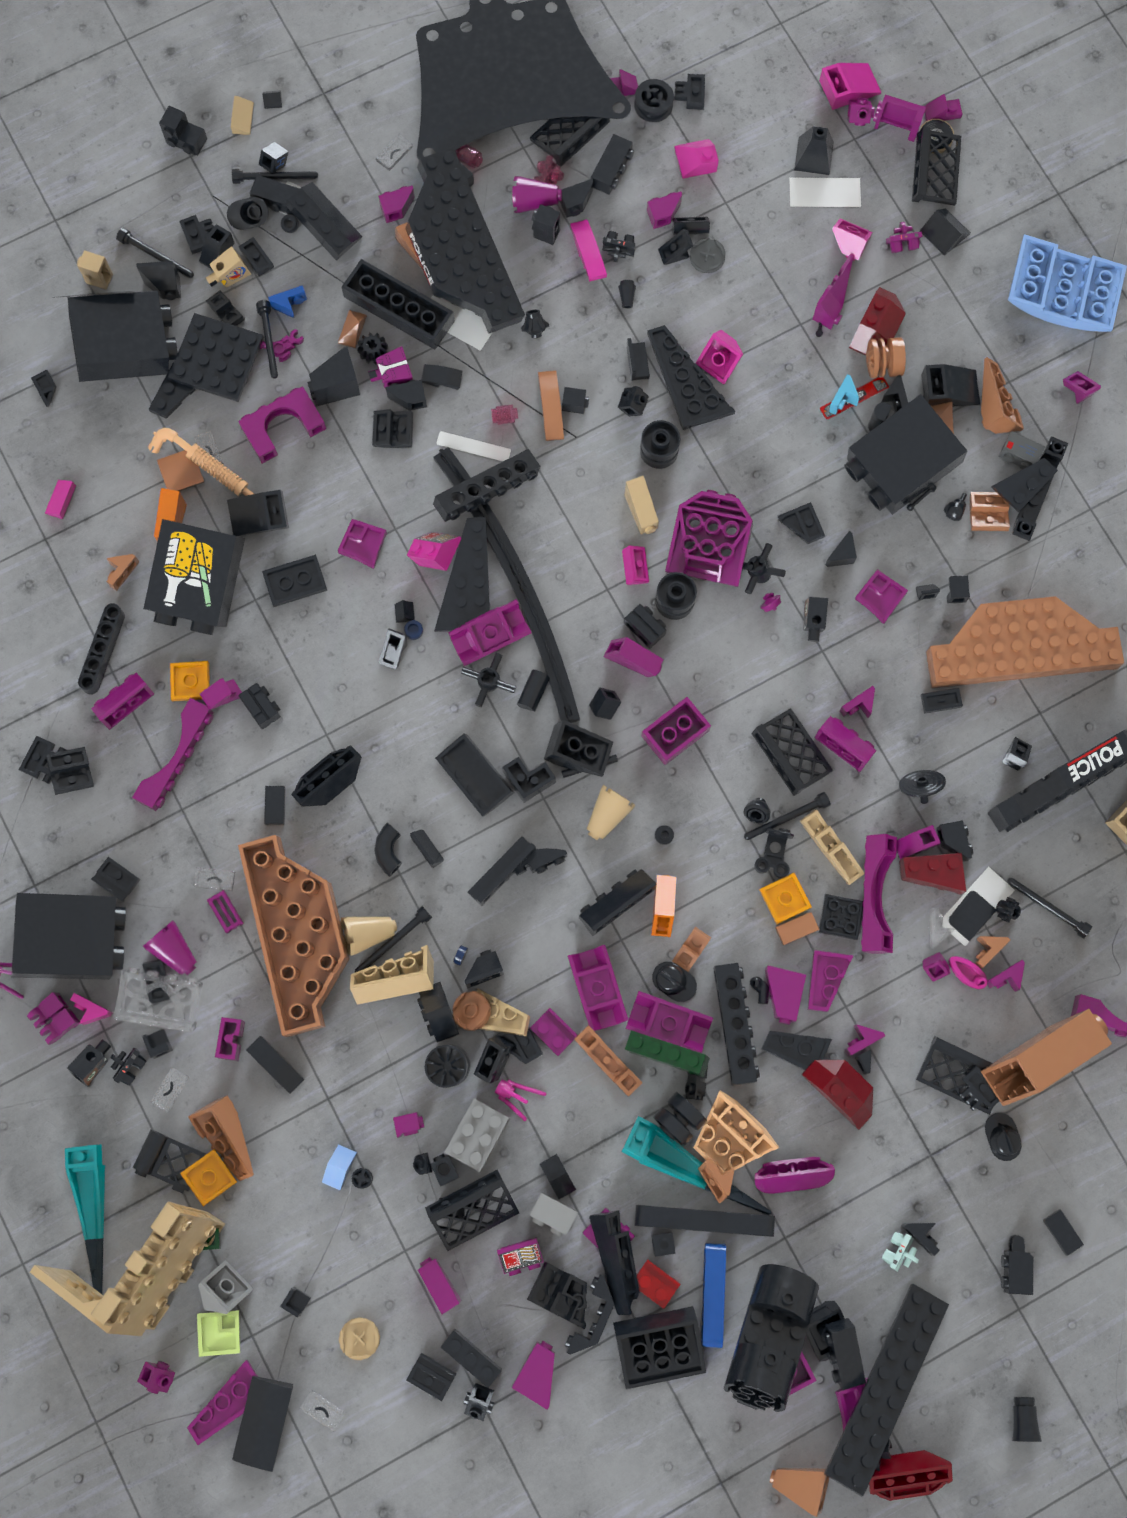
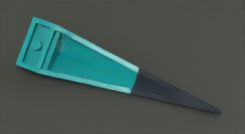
[621,1116,772,1215]
[65,1144,105,1294]

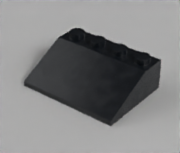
[613,1306,706,1389]

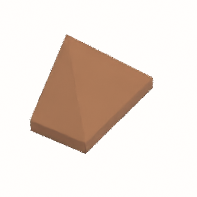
[338,310,367,348]

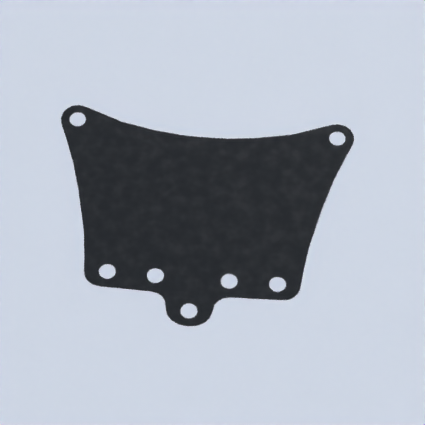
[416,0,631,160]

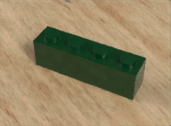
[625,1030,710,1077]

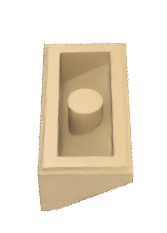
[231,96,254,135]

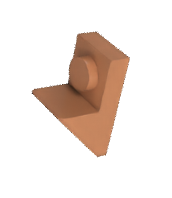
[106,554,139,591]
[975,936,1010,968]
[698,1158,734,1204]

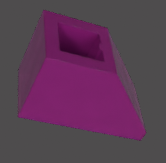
[378,185,415,223]
[647,191,682,229]
[896,825,941,860]

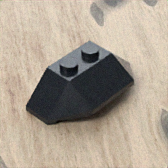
[291,745,362,807]

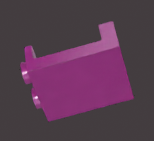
[873,94,926,142]

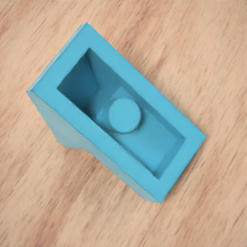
[829,374,859,415]

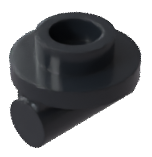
[413,1152,432,1175]

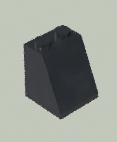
[307,347,360,406]

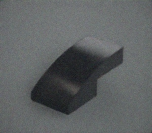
[206,290,245,326]
[421,364,462,390]
[142,960,170,1004]

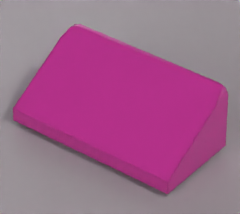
[45,480,76,519]
[622,545,649,585]

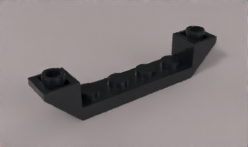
[1012,436,1069,541]

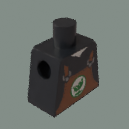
[803,597,828,642]
[67,1039,111,1087]

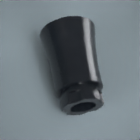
[1012,1397,1042,1442]

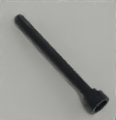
[232,169,318,184]
[116,227,194,278]
[256,300,278,379]
[744,792,831,840]
[1007,878,1092,939]
[355,906,432,973]

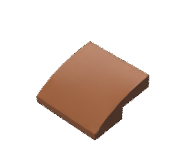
[157,450,205,491]
[970,492,1010,531]

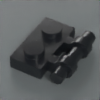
[18,736,66,784]

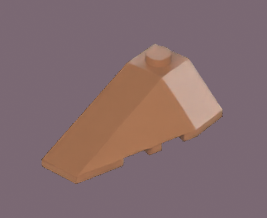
[981,357,1024,434]
[188,1095,254,1181]

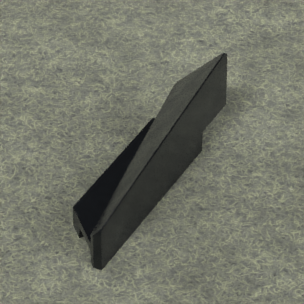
[589,1210,640,1315]

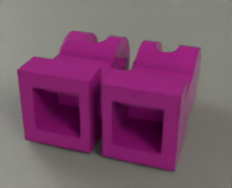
[27,992,80,1045]

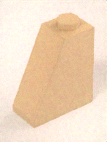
[625,476,659,534]

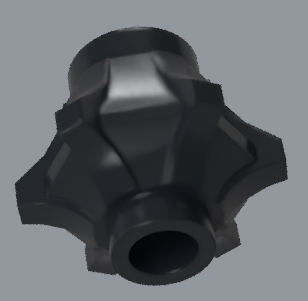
[521,309,549,338]

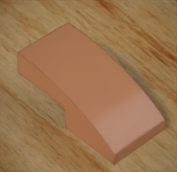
[672,927,711,972]

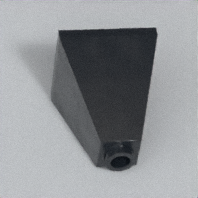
[794,126,834,175]

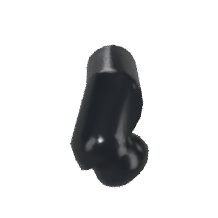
[750,977,769,1004]

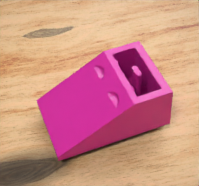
[819,63,881,110]

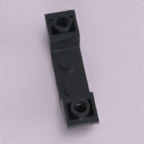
[565,1274,614,1355]

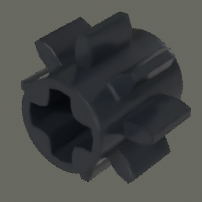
[996,897,1021,923]

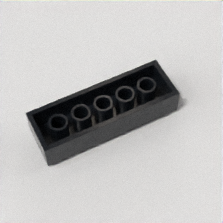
[341,259,455,350]

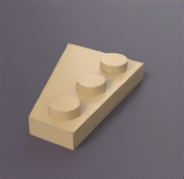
[477,988,530,1036]

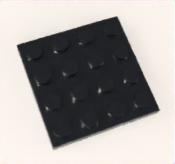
[168,313,264,402]

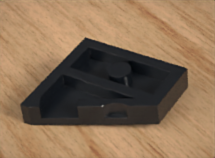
[778,502,825,544]
[494,1027,543,1064]

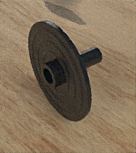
[899,770,946,804]

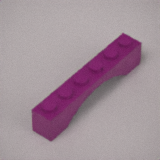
[132,698,214,811]
[861,834,897,954]
[1071,994,1127,1038]

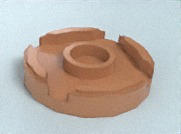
[452,991,491,1031]

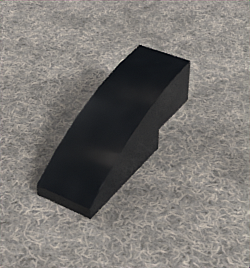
[246,1036,305,1094]

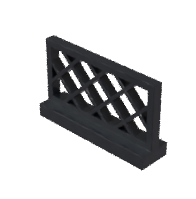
[530,116,610,167]
[912,126,962,206]
[751,708,834,796]
[916,1036,993,1115]
[425,1169,519,1252]

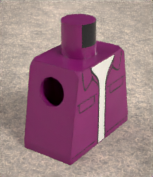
[368,346,413,389]

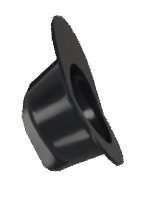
[227,197,269,230]
[652,962,697,1002]
[985,1113,1022,1161]

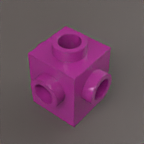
[847,98,875,126]
[137,1361,175,1394]

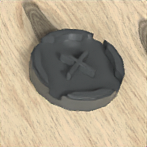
[690,238,726,273]

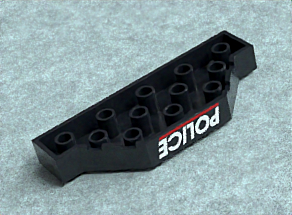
[405,147,525,334]
[988,729,1127,832]

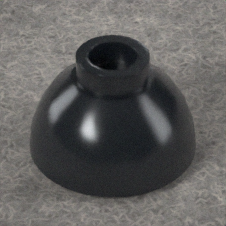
[743,798,770,824]

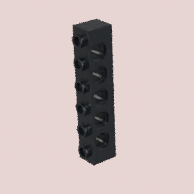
[433,449,541,522]
[713,963,760,1086]

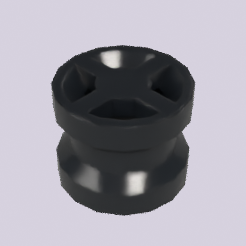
[351,1168,373,1189]

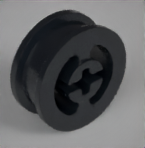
[634,79,674,122]

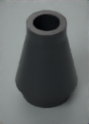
[618,280,636,308]

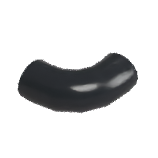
[374,823,402,877]

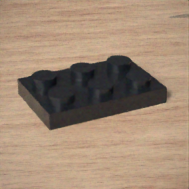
[262,554,328,607]

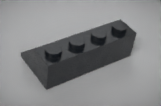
[286,182,363,261]
[579,869,657,936]

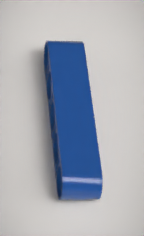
[701,1243,726,1348]

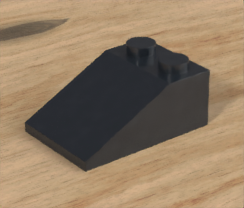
[544,720,613,777]

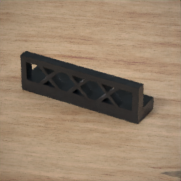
[467,836,536,906]

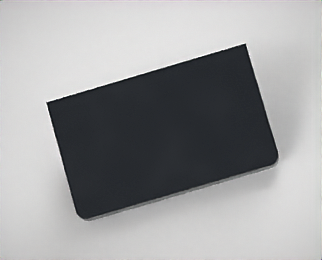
[627,338,650,381]

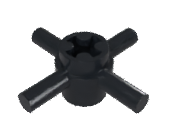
[743,543,786,594]
[461,653,517,707]

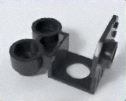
[754,828,794,878]

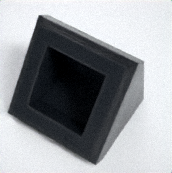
[262,90,282,109]
[394,600,415,623]

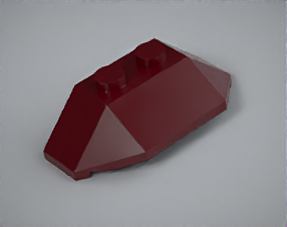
[849,287,906,355]
[801,1060,874,1130]
[869,1450,953,1501]

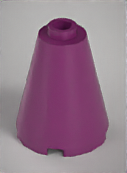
[512,176,562,213]
[142,920,197,975]

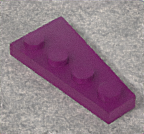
[187,1360,258,1445]

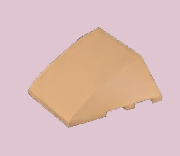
[693,1090,779,1175]

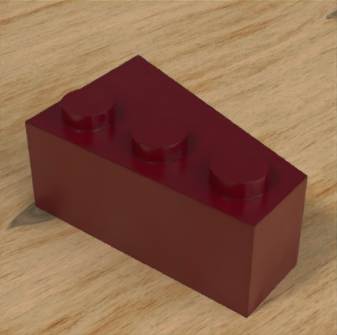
[899,853,967,895]

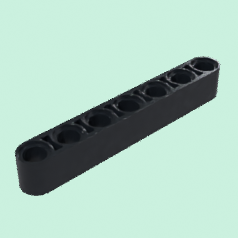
[634,1205,775,1237]

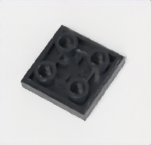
[818,894,863,940]

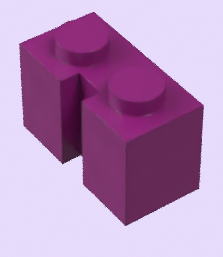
[215,1017,245,1061]

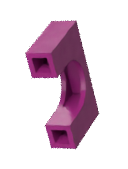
[238,386,326,464]

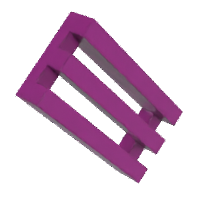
[207,890,244,934]

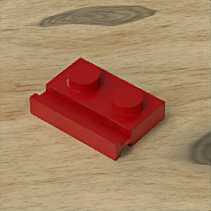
[637,1259,681,1309]

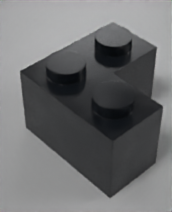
[159,106,207,156]
[502,757,556,803]
[417,982,459,1043]

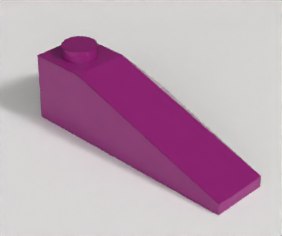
[812,254,853,330]

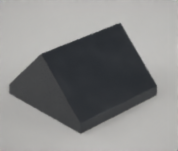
[920,208,971,256]

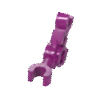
[260,329,304,362]

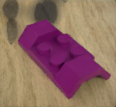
[448,599,532,666]
[568,945,628,1031]
[625,991,713,1053]

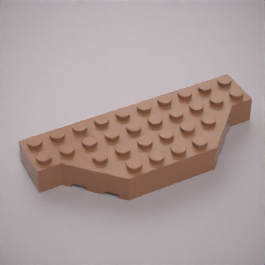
[926,596,1124,688]
[238,835,350,1037]

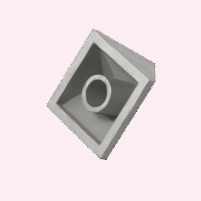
[198,1260,253,1314]

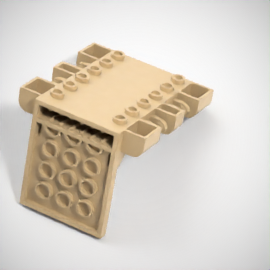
[30,1202,225,1336]

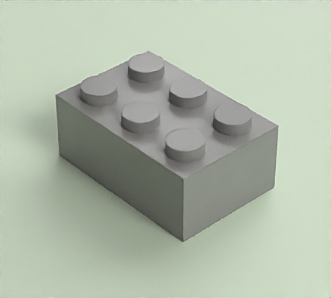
[444,1099,510,1172]
[530,1192,578,1237]

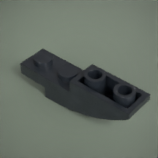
[507,848,567,881]

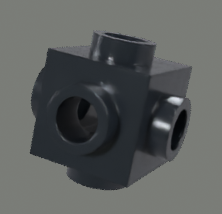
[618,386,649,417]
[463,1383,495,1421]

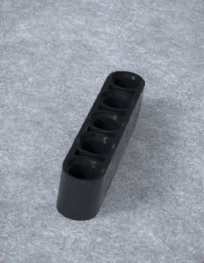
[78,603,125,695]

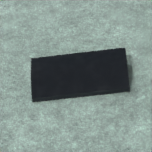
[435,733,515,817]
[232,1376,293,1472]

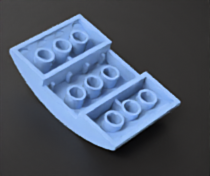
[1008,234,1127,332]

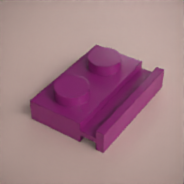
[530,1008,577,1056]

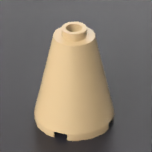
[587,785,635,840]
[341,917,397,956]

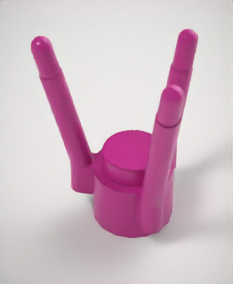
[495,1079,546,1121]

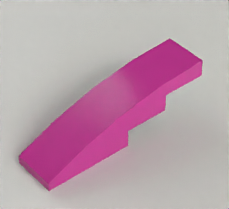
[570,219,607,282]

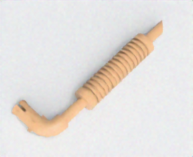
[148,428,254,496]

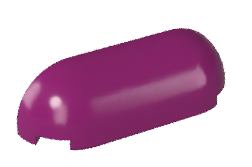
[755,1157,835,1194]

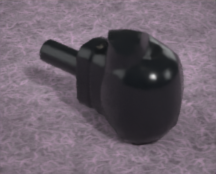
[944,493,967,521]

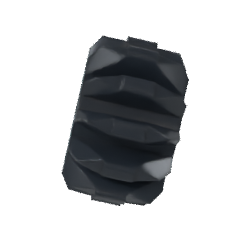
[357,332,388,365]

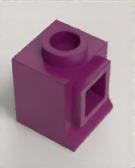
[393,1112,424,1138]

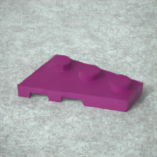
[807,950,854,1012]

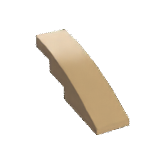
[800,810,865,885]

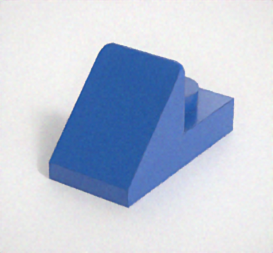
[268,285,307,318]

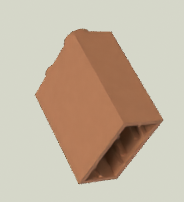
[981,1009,1112,1106]

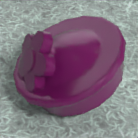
[760,593,781,612]

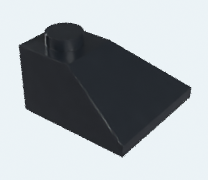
[136,261,181,300]
[464,949,504,989]

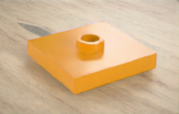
[170,661,210,701]
[759,873,812,925]
[180,1149,237,1207]

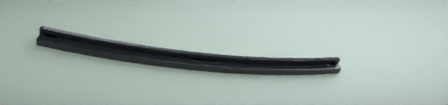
[433,447,580,723]

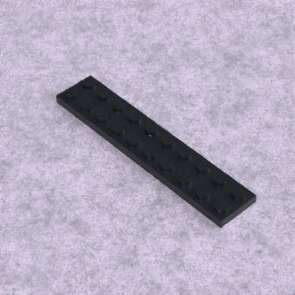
[824,1284,949,1497]

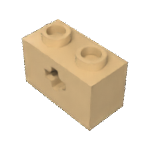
[77,250,113,290]

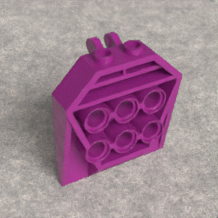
[665,490,753,587]

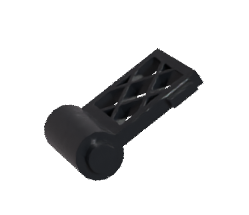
[133,1129,206,1194]

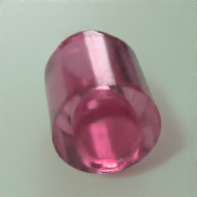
[456,144,483,169]
[491,404,518,425]

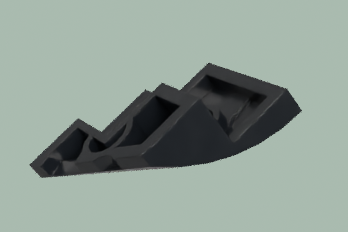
[527,1262,587,1329]

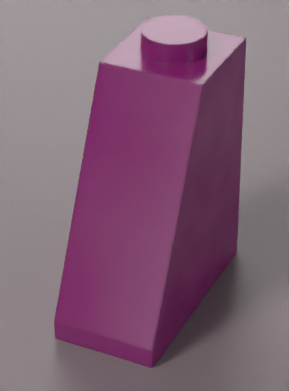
[603,637,664,677]
[765,965,806,1025]
[418,1257,462,1314]
[512,1341,555,1410]

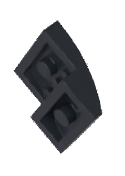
[372,409,413,448]
[46,747,94,795]

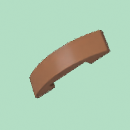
[538,370,564,441]
[574,1025,643,1097]

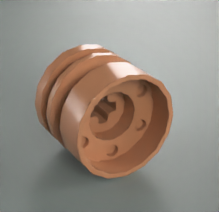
[866,337,906,378]

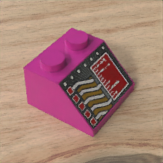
[407,532,461,571]

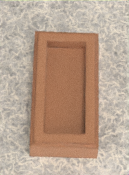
[775,912,819,946]

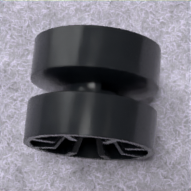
[640,420,681,469]
[655,572,697,620]
[424,1045,470,1088]
[653,1092,707,1146]

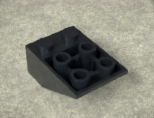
[921,364,980,407]
[227,490,289,536]

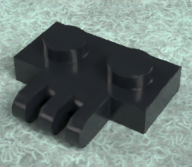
[674,74,705,110]
[179,215,214,255]
[959,1066,999,1111]

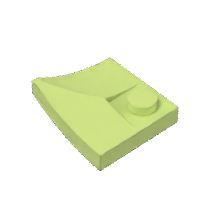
[197,1310,240,1357]

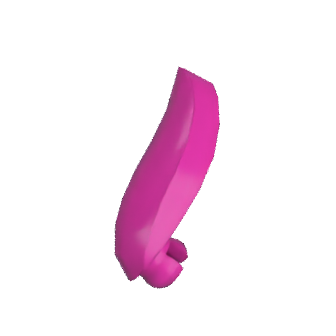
[948,956,988,989]

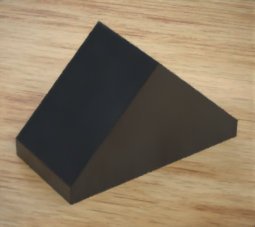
[825,531,857,567]

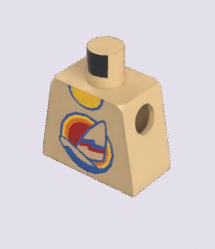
[206,246,251,287]

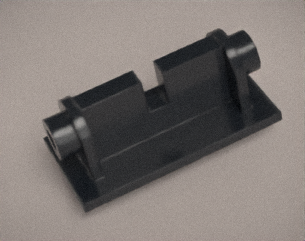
[685,1066,708,1101]

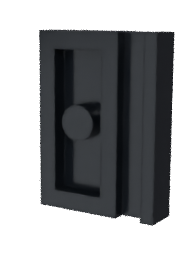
[91,856,141,902]
[406,1352,457,1402]

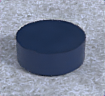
[404,620,423,640]
[453,945,468,966]

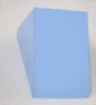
[322,1144,357,1190]

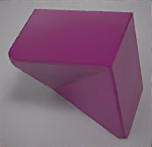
[922,952,950,982]

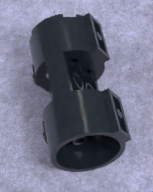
[724,1264,819,1412]

